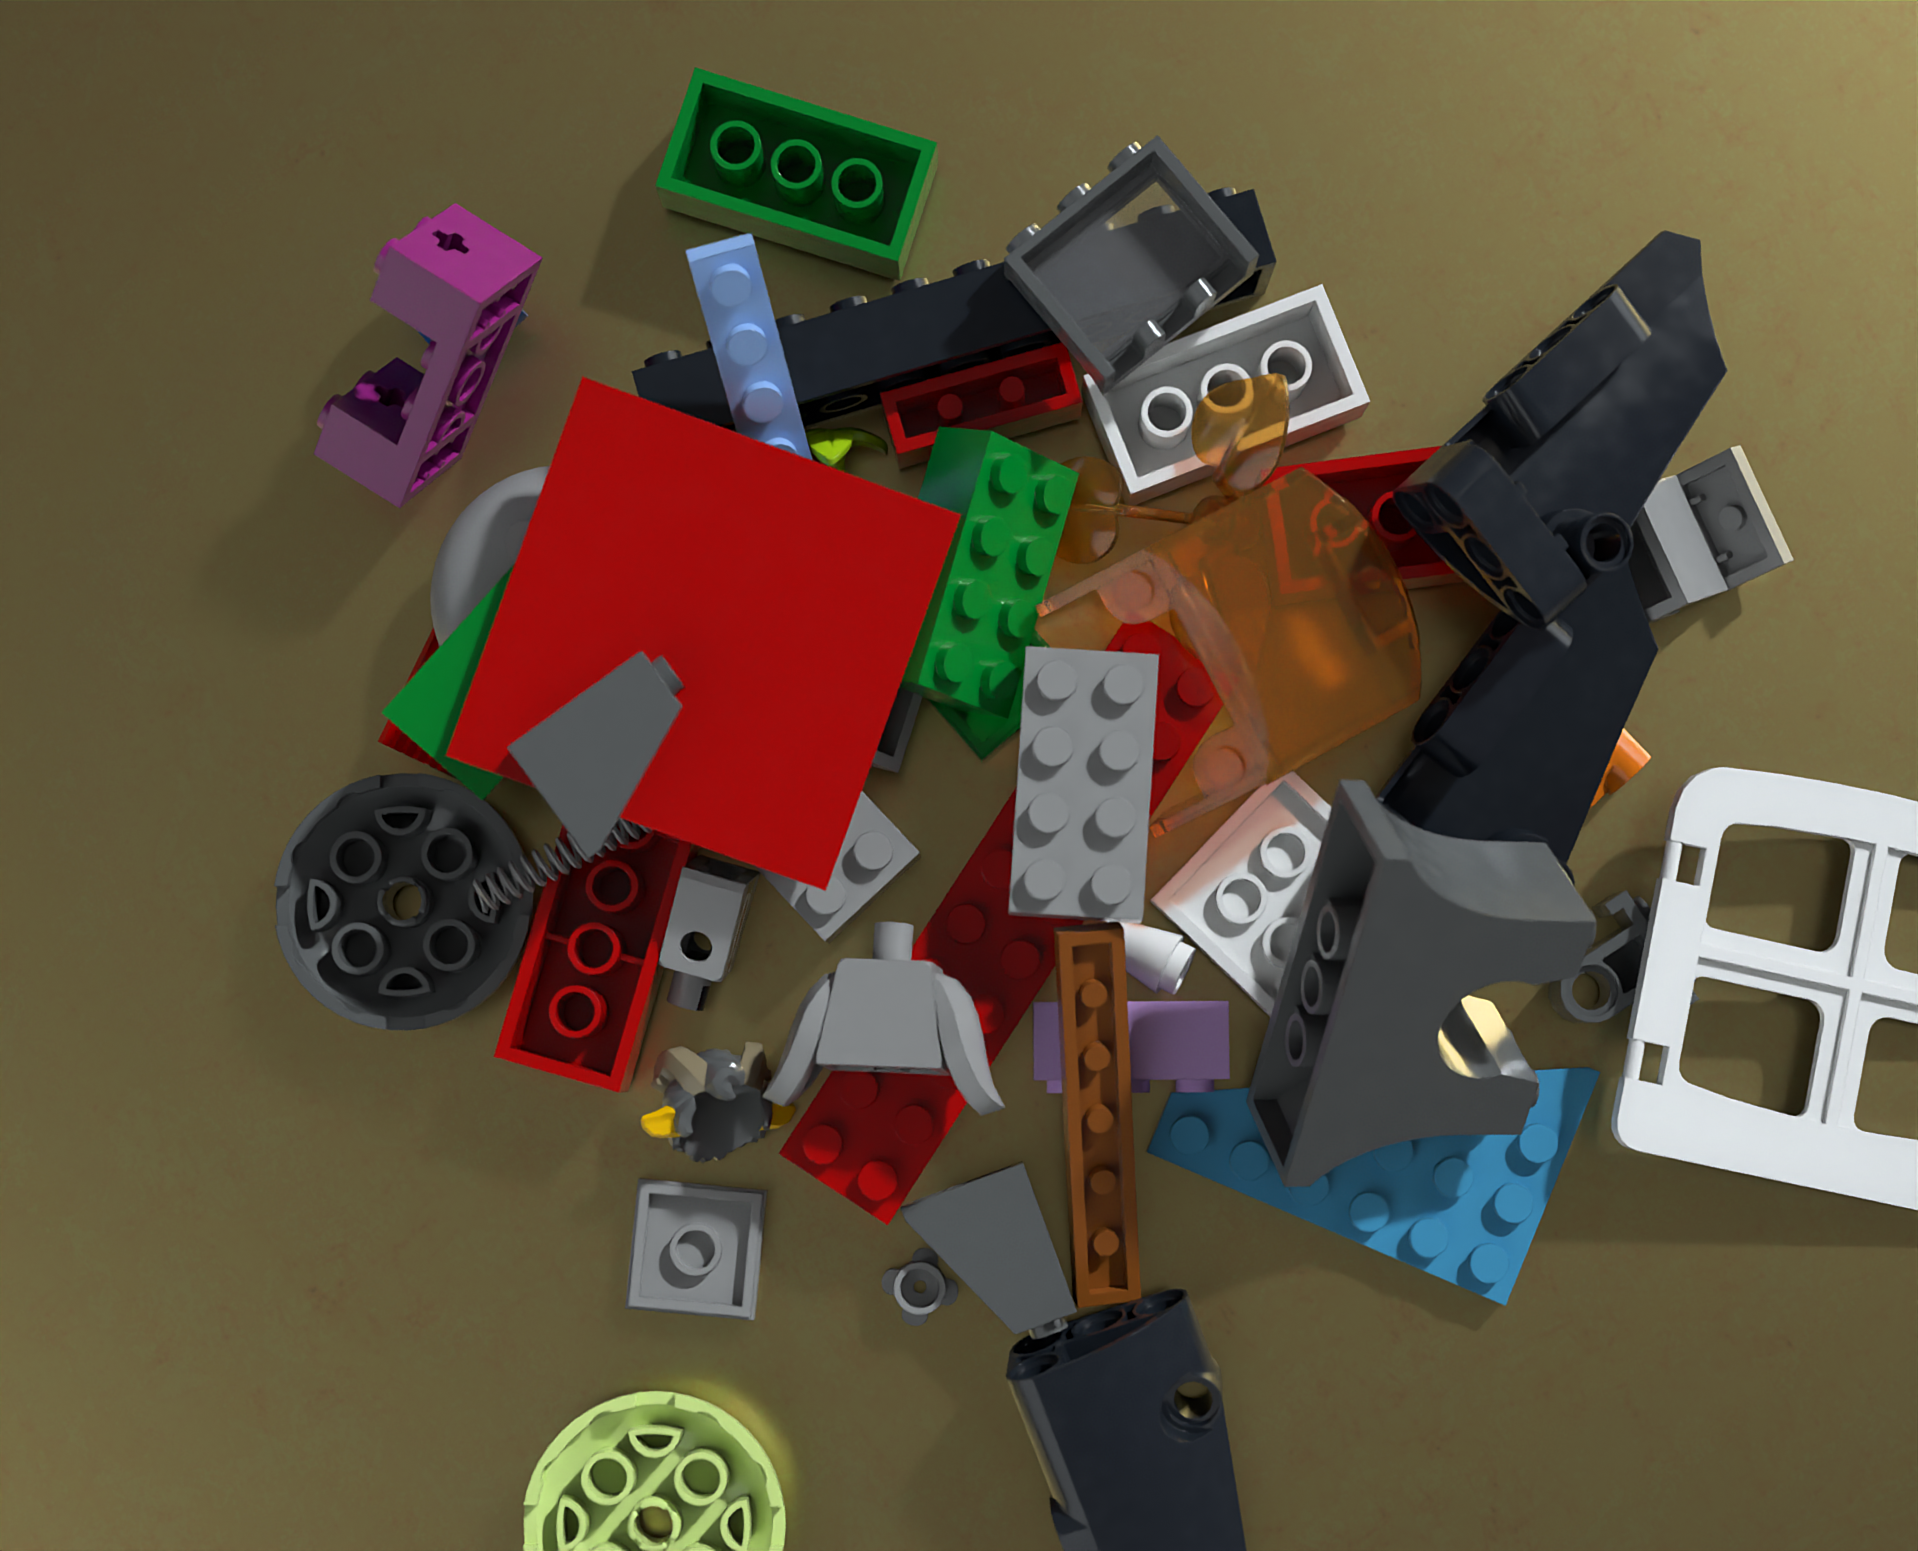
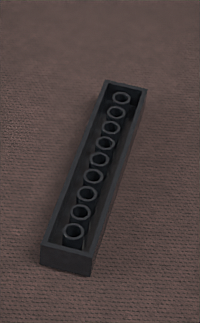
[632,187,1277,433]

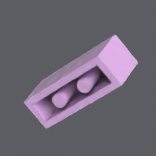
[1033,1001,1230,1093]

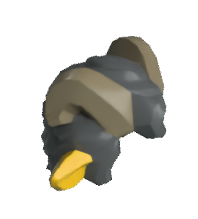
[641,1041,796,1163]

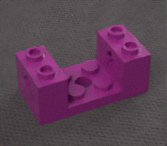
[313,203,543,508]

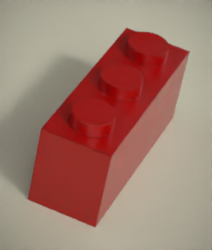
[880,342,1083,469]

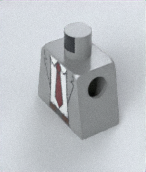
[659,855,761,1011]

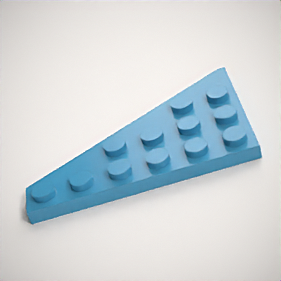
[1146,1067,1600,1306]

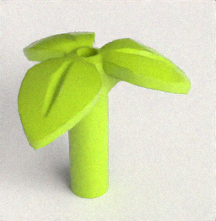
[805,427,888,472]

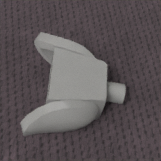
[762,922,1005,1116]

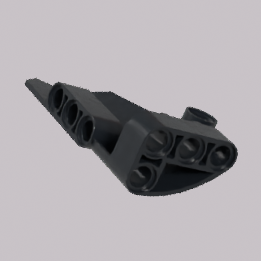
[1392,230,1728,632]
[1375,533,1659,886]
[1006,1288,1247,1551]

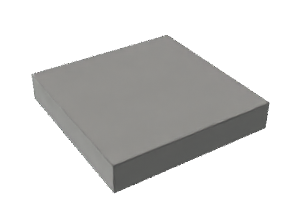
[625,1178,768,1321]

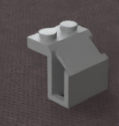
[1628,445,1794,624]

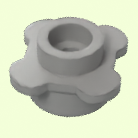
[882,1248,958,1326]

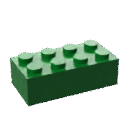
[655,67,938,281]
[899,427,1079,719]

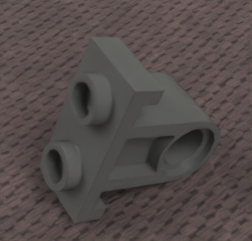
[1548,890,1699,1023]

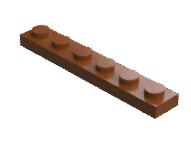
[1054,921,1141,1308]

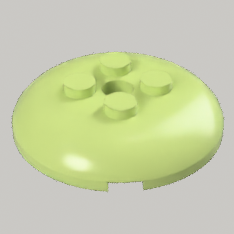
[523,1391,786,1551]

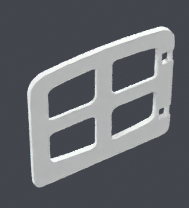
[1611,767,1918,1210]

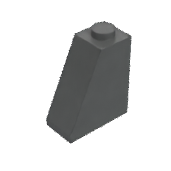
[507,651,685,858]
[901,1161,1077,1340]

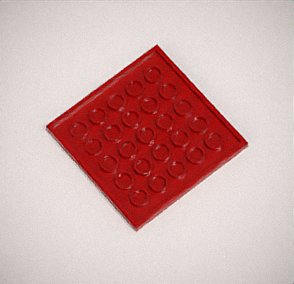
[446,376,961,891]

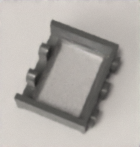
[1004,135,1259,395]

